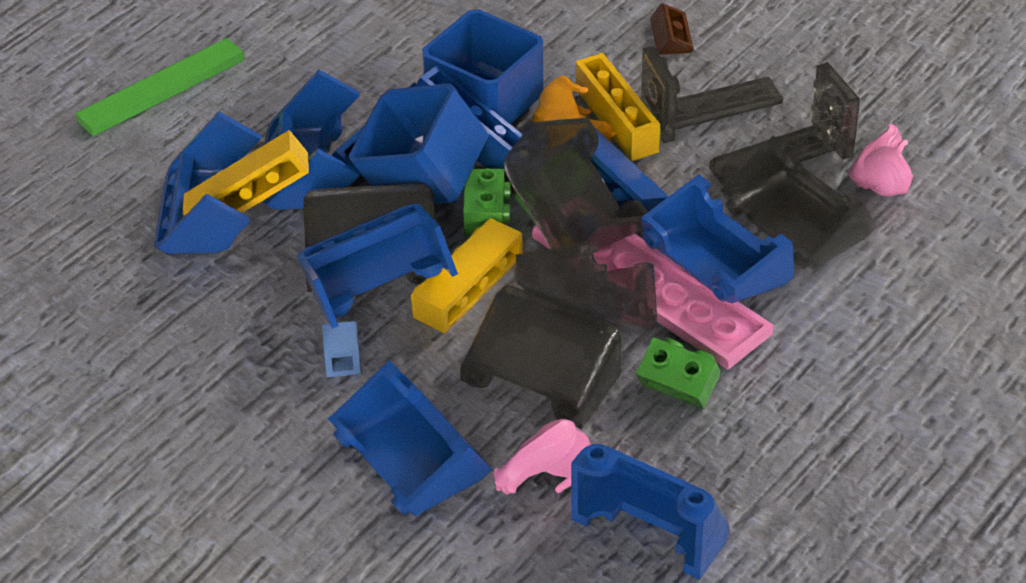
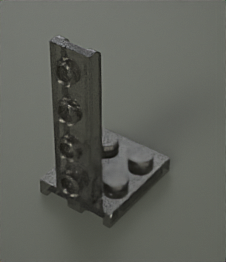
[641,46,783,143]
[709,62,860,187]

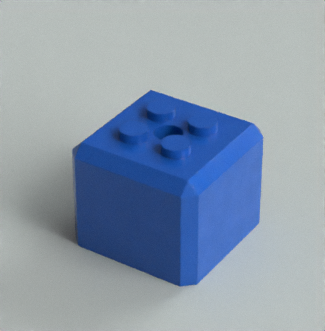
[422,9,543,124]
[349,83,489,206]

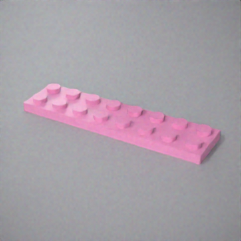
[532,197,774,370]

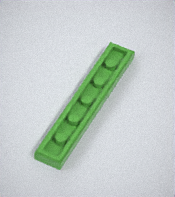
[75,38,245,136]

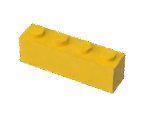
[576,53,660,161]
[183,130,309,216]
[411,218,523,334]

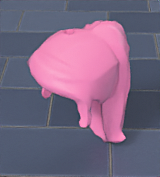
[848,124,914,197]
[493,419,591,495]

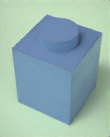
[322,321,361,377]

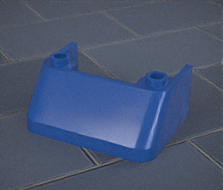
[263,69,360,210]
[154,111,261,254]
[297,204,458,329]

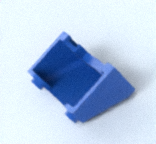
[641,174,794,304]
[328,360,493,516]
[571,444,729,580]

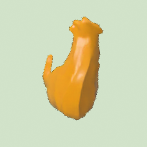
[532,75,616,142]

